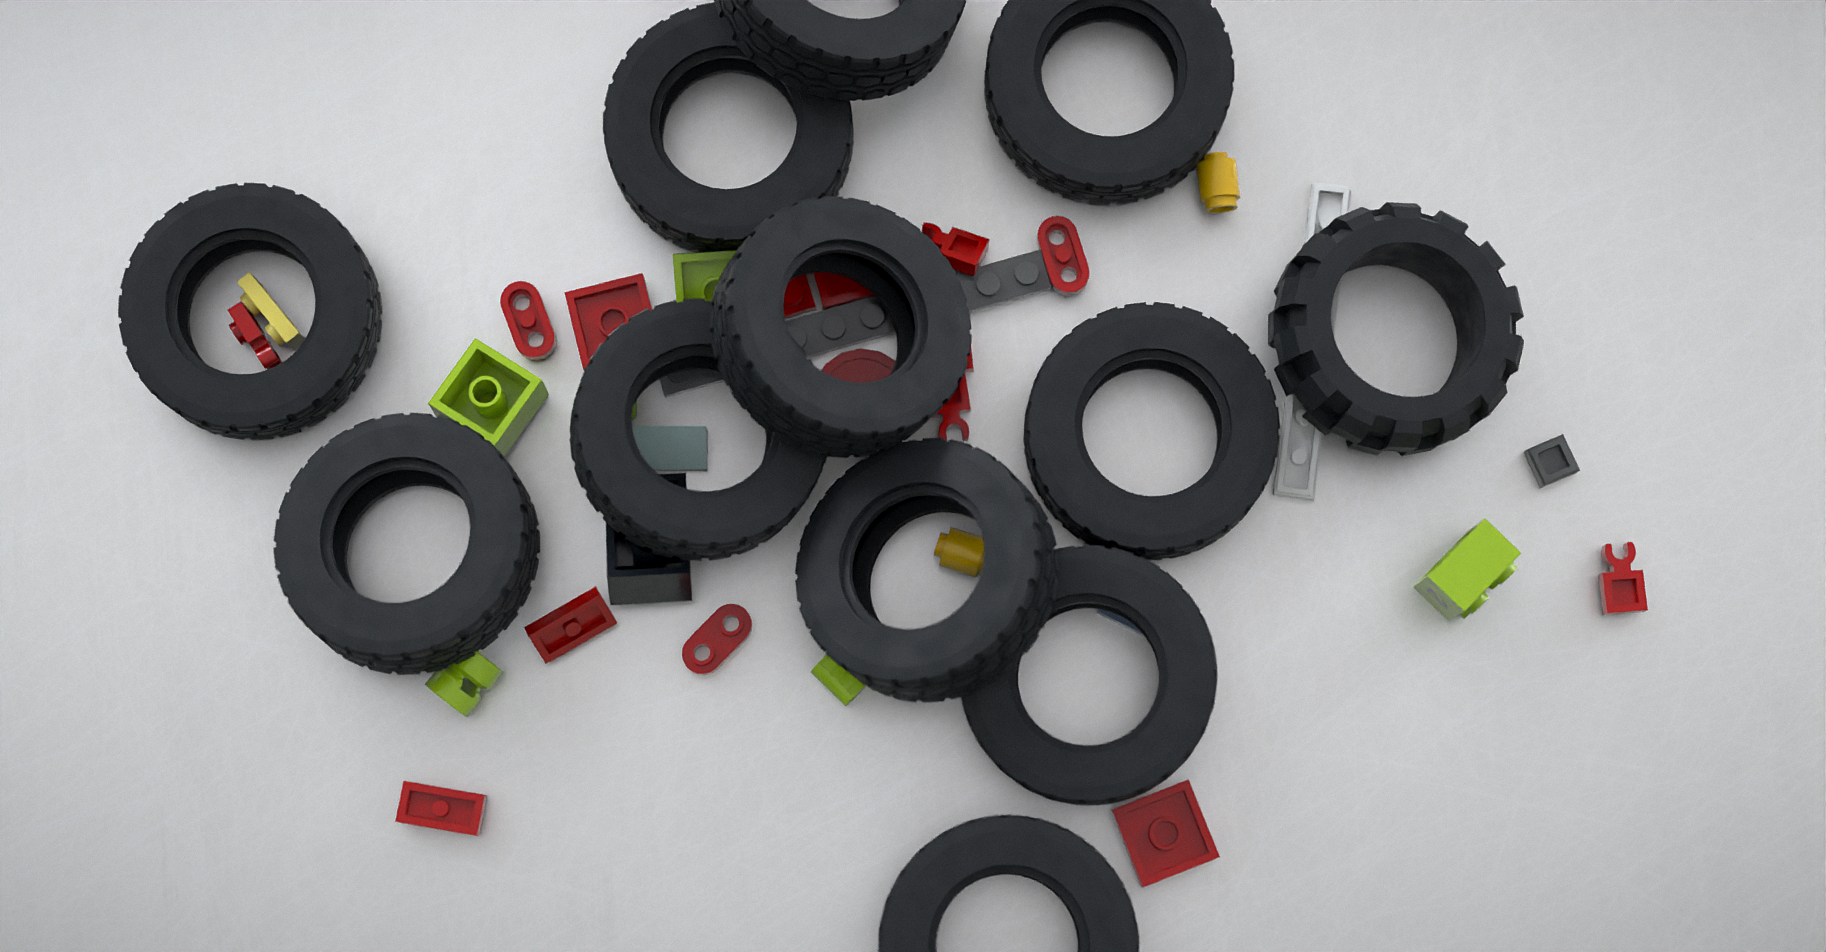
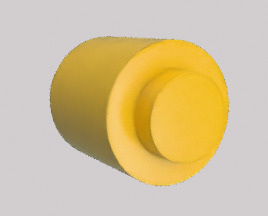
[1196,152,1240,214]
[933,527,984,577]

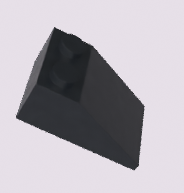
[606,473,692,605]

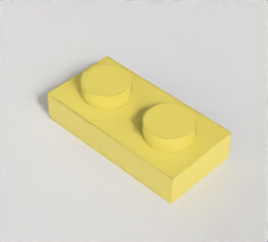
[237,272,305,351]

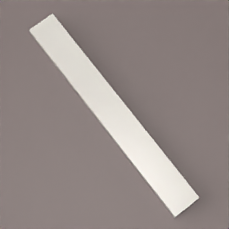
[1273,182,1352,501]

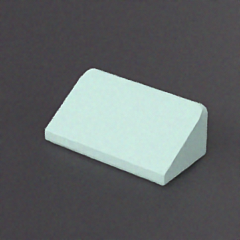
[632,426,708,471]

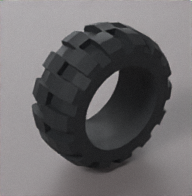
[1268,202,1524,456]

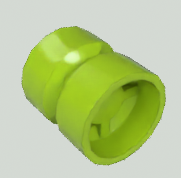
[425,651,503,717]

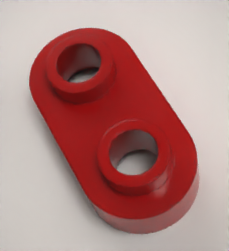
[1037,216,1090,296]
[500,281,556,361]
[682,604,753,675]

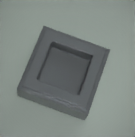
[1524,434,1580,488]

